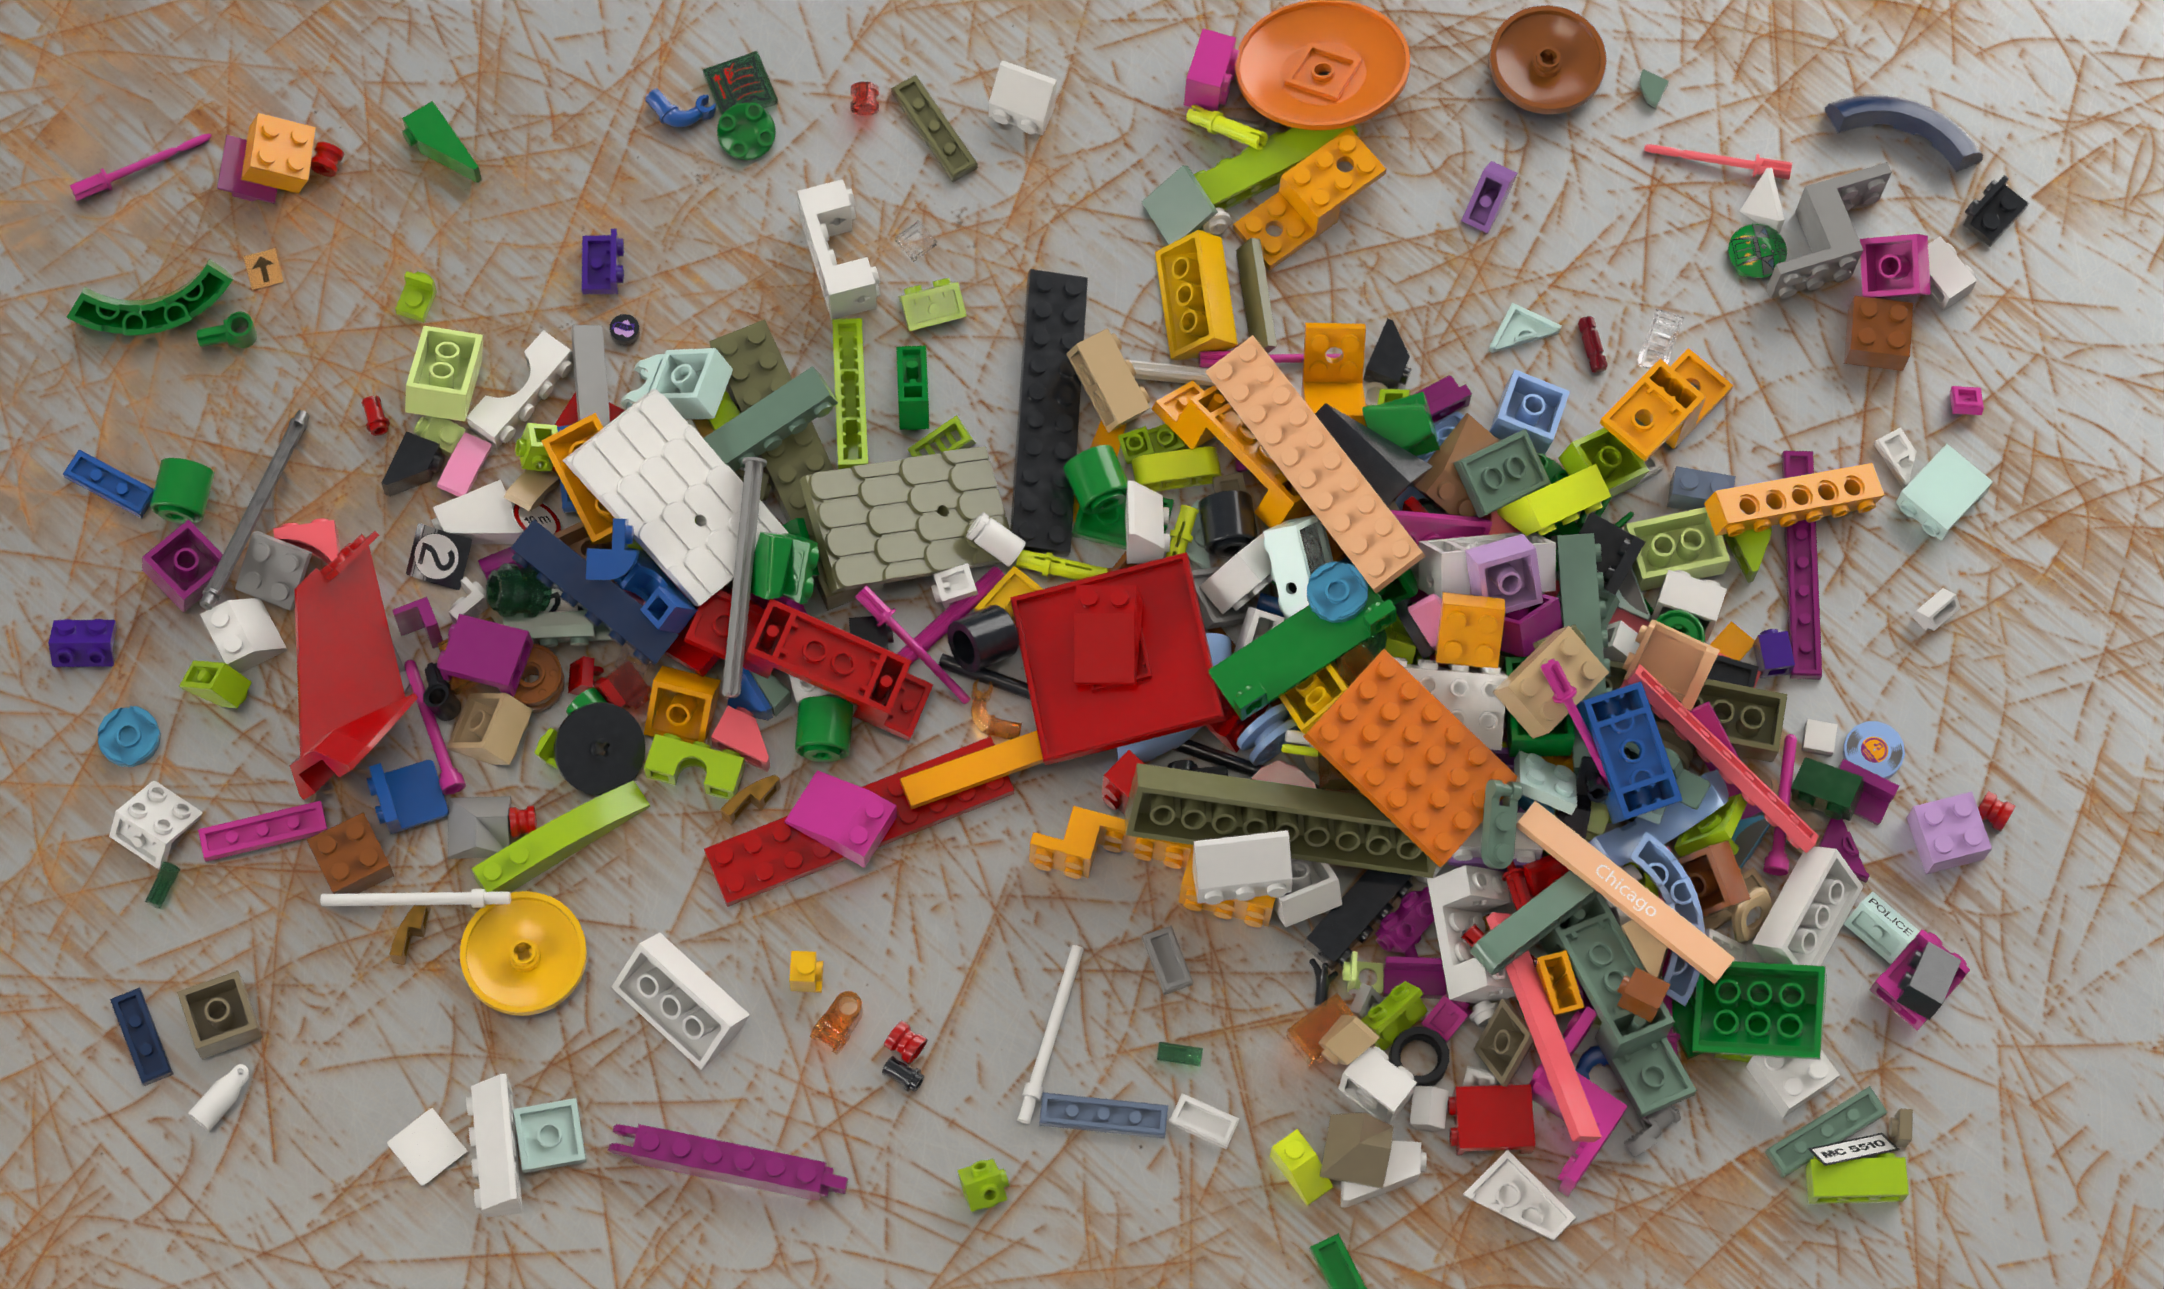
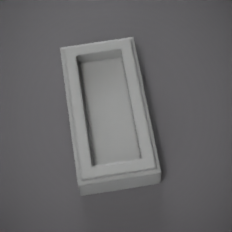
[1142,925,1193,995]

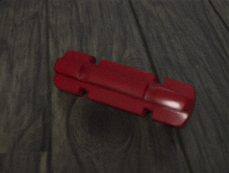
[1578,316,1608,373]

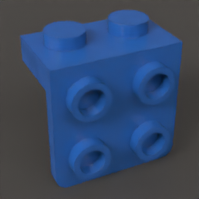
[366,760,449,834]

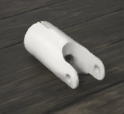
[188,1064,249,1132]

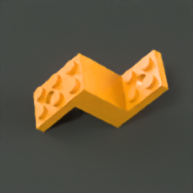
[1301,323,1366,426]
[1600,348,1734,462]

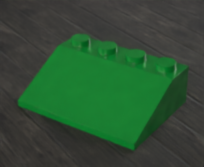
[1692,961,1827,1060]

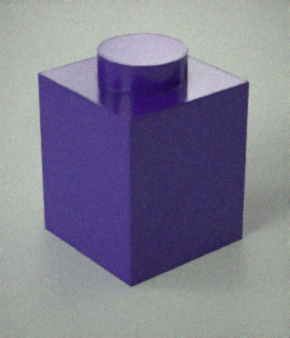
[1753,629,1795,679]

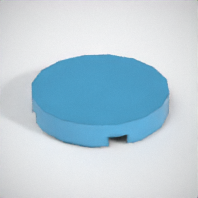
[1307,562,1368,623]
[98,706,161,767]

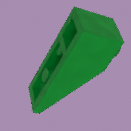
[402,101,482,183]
[896,346,929,430]

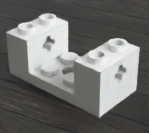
[797,179,881,320]
[1419,532,1556,599]
[1427,865,1516,1004]

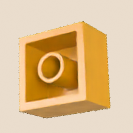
[241,113,316,194]
[1436,592,1505,668]

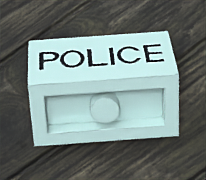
[1843,891,1920,964]

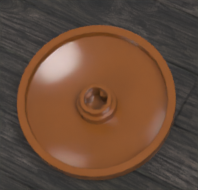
[1489,5,1606,114]

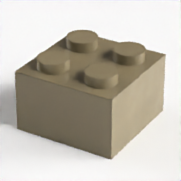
[177,970,263,1059]

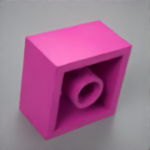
[1184,28,1240,112]
[1860,234,1931,299]

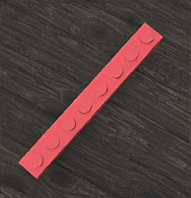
[1627,664,1819,853]

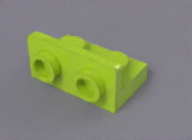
[898,277,967,331]
[1361,981,1428,1051]

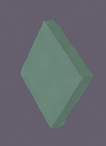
[1142,165,1218,244]

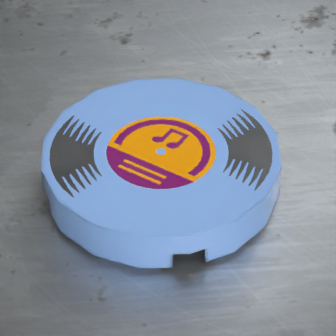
[1843,721,1905,779]

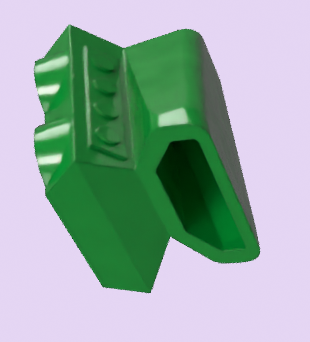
[1362,392,1440,456]
[750,532,819,604]

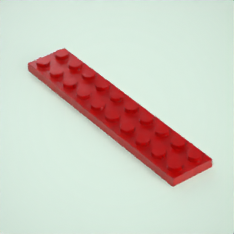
[704,736,1015,907]

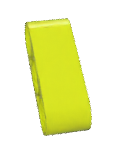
[1131,446,1222,492]

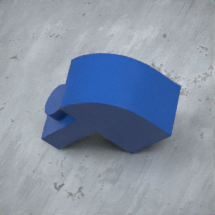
[586,518,640,580]

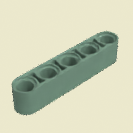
[1470,870,1599,975]

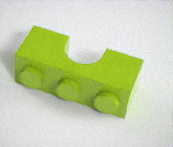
[644,733,745,800]

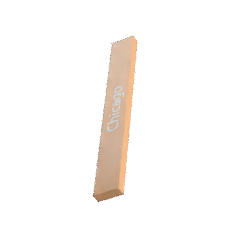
[1516,801,1735,984]

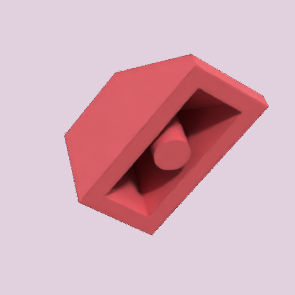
[711,706,770,772]

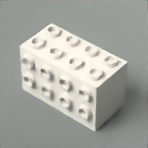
[1394,657,1508,750]

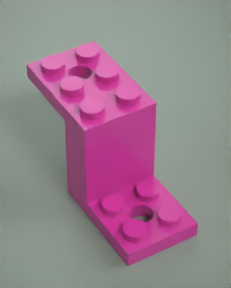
[1529,1006,1628,1197]

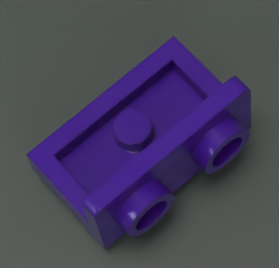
[582,228,624,294]
[48,619,117,667]

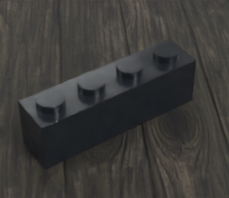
[1304,869,1414,970]

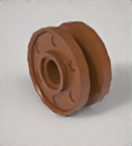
[514,644,565,713]

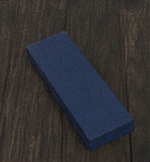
[110,987,174,1086]

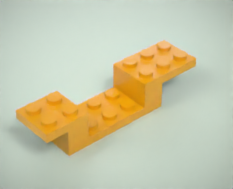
[1151,380,1347,562]
[1029,806,1276,928]

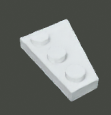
[1463,1150,1576,1241]

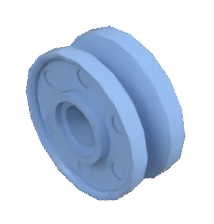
[1236,703,1301,766]

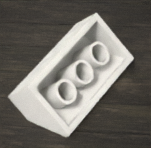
[1752,846,1864,966]
[611,932,750,1070]
[466,1074,523,1217]

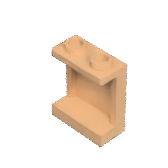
[1622,619,1720,711]

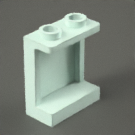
[1896,444,1993,541]

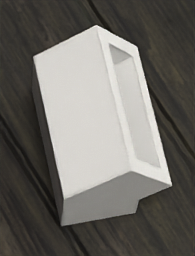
[1913,588,1961,631]
[1410,1086,1449,1132]

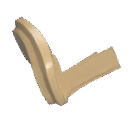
[1725,887,1773,943]

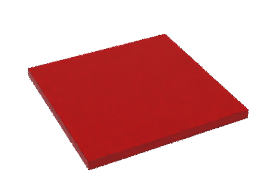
[1010,552,1225,766]

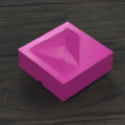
[1950,386,1984,415]

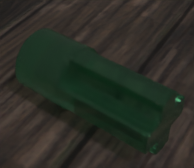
[145,862,181,909]
[1157,1042,1203,1067]

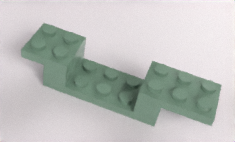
[1540,893,1697,1118]

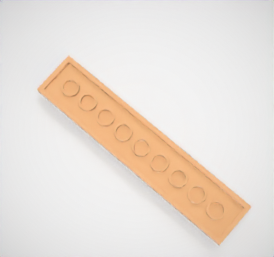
[1205,335,1425,594]

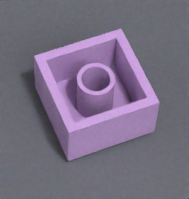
[1465,534,1543,614]
[1906,792,1992,874]

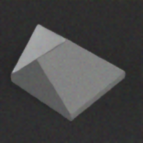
[448,796,511,859]

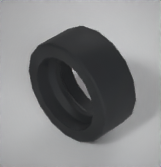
[1389,1027,1449,1086]

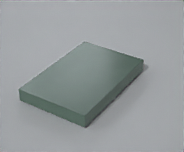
[1453,429,1551,518]

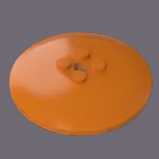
[1235,0,1410,130]

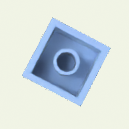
[1489,369,1570,455]

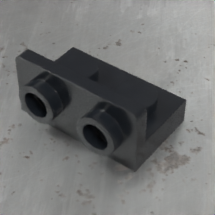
[1963,175,2029,247]

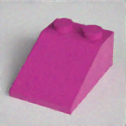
[785,770,897,868]

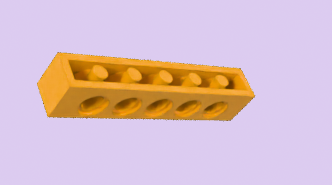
[1704,463,1884,537]

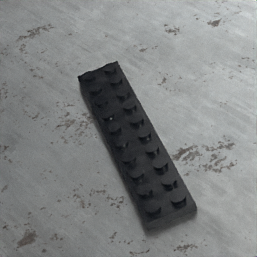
[1010,269,1088,557]

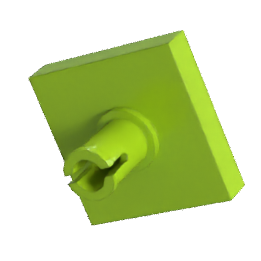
[1674,793,1748,857]

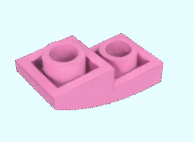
[437,432,492,497]

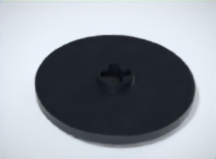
[554,702,645,795]

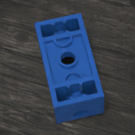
[1576,681,1683,824]

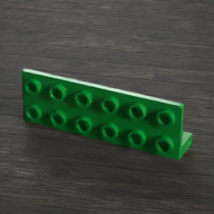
[1208,581,1397,721]

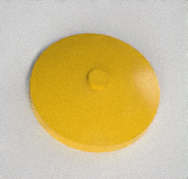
[460,891,587,1016]

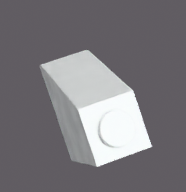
[431,479,523,544]
[1340,1141,1427,1208]

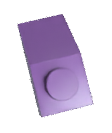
[1461,161,1518,233]

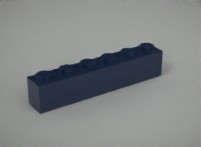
[510,519,679,666]

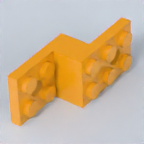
[1233,127,1387,271]

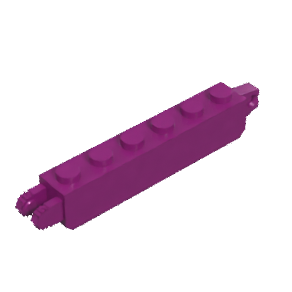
[608,1124,848,1200]

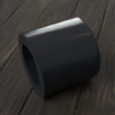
[1198,490,1258,557]
[947,605,1019,673]

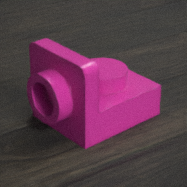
[1421,993,1473,1043]

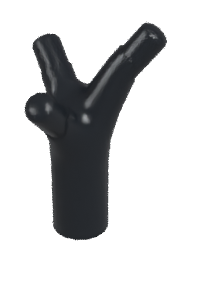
[1309,958,1338,1007]

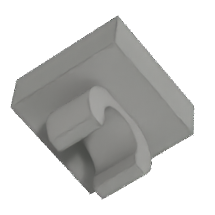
[1342,984,1384,1020]

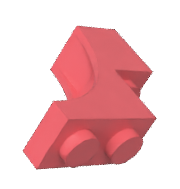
[273,518,340,564]

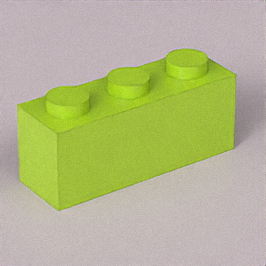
[1805,1153,1909,1204]

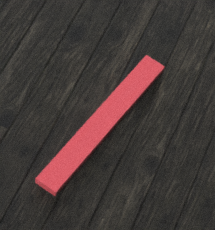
[1486,912,1601,1142]

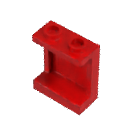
[1447,1084,1536,1155]

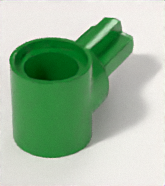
[197,312,257,348]

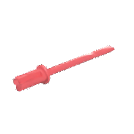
[1644,144,1792,180]

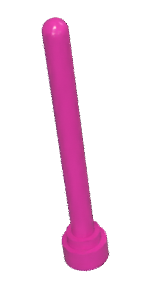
[404,660,466,795]
[1763,734,1797,876]

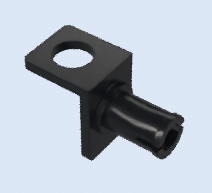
[1576,756,1608,803]

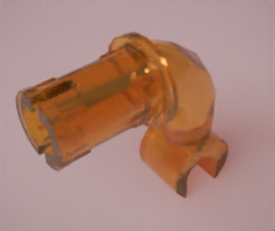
[971,679,1022,740]

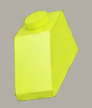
[1269,1129,1333,1206]

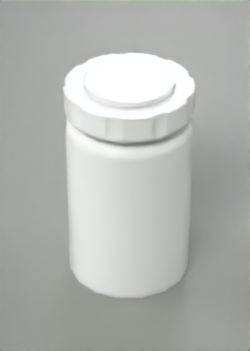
[966,512,1026,567]

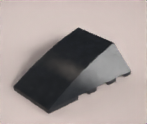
[1315,403,1433,507]

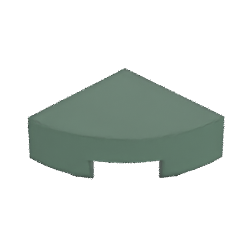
[1639,69,1669,108]

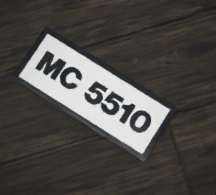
[1807,1133,1900,1166]

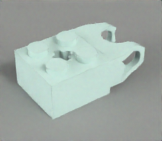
[621,348,733,419]

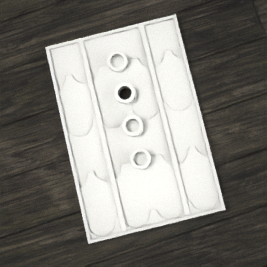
[562,389,788,606]

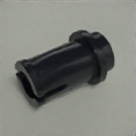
[882,1056,924,1092]

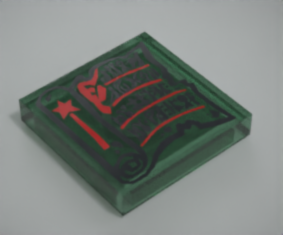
[703,51,778,116]

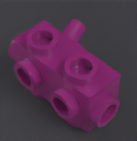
[1374,887,1434,957]

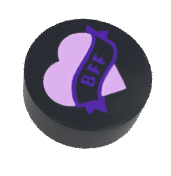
[609,314,640,346]

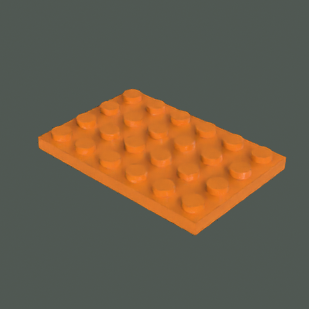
[1303,649,1517,867]

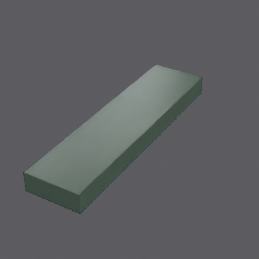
[1765,1086,1888,1178]

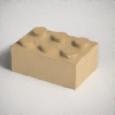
[1066,328,1150,433]
[1493,626,1609,739]

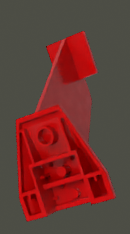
[290,531,418,800]

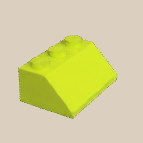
[1496,464,1611,536]

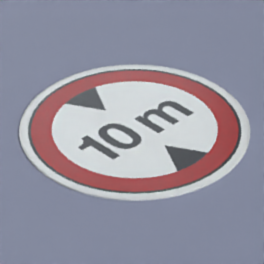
[511,502,563,534]

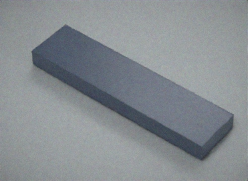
[1039,1092,1168,1139]

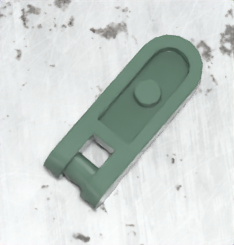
[1481,779,1522,869]

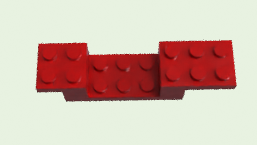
[683,590,934,741]

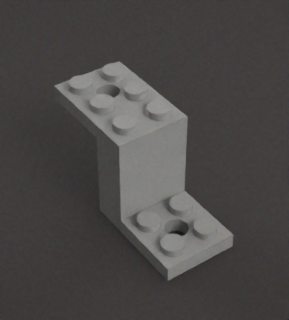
[1766,162,1892,299]

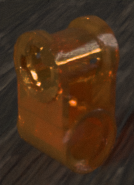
[810,991,863,1054]

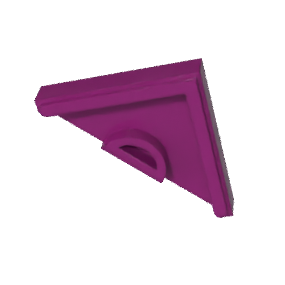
[1819,818,1870,883]

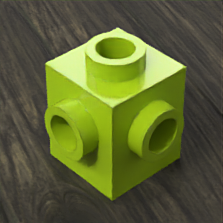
[515,423,558,471]
[957,1158,1010,1212]

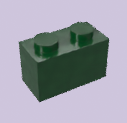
[1791,757,1864,821]

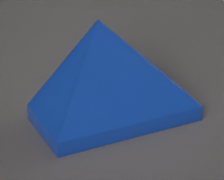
[727,668,773,721]

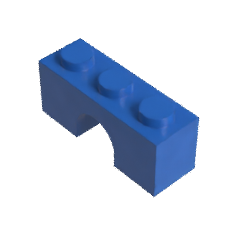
[614,548,697,633]

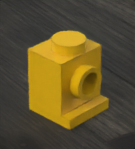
[789,951,824,993]

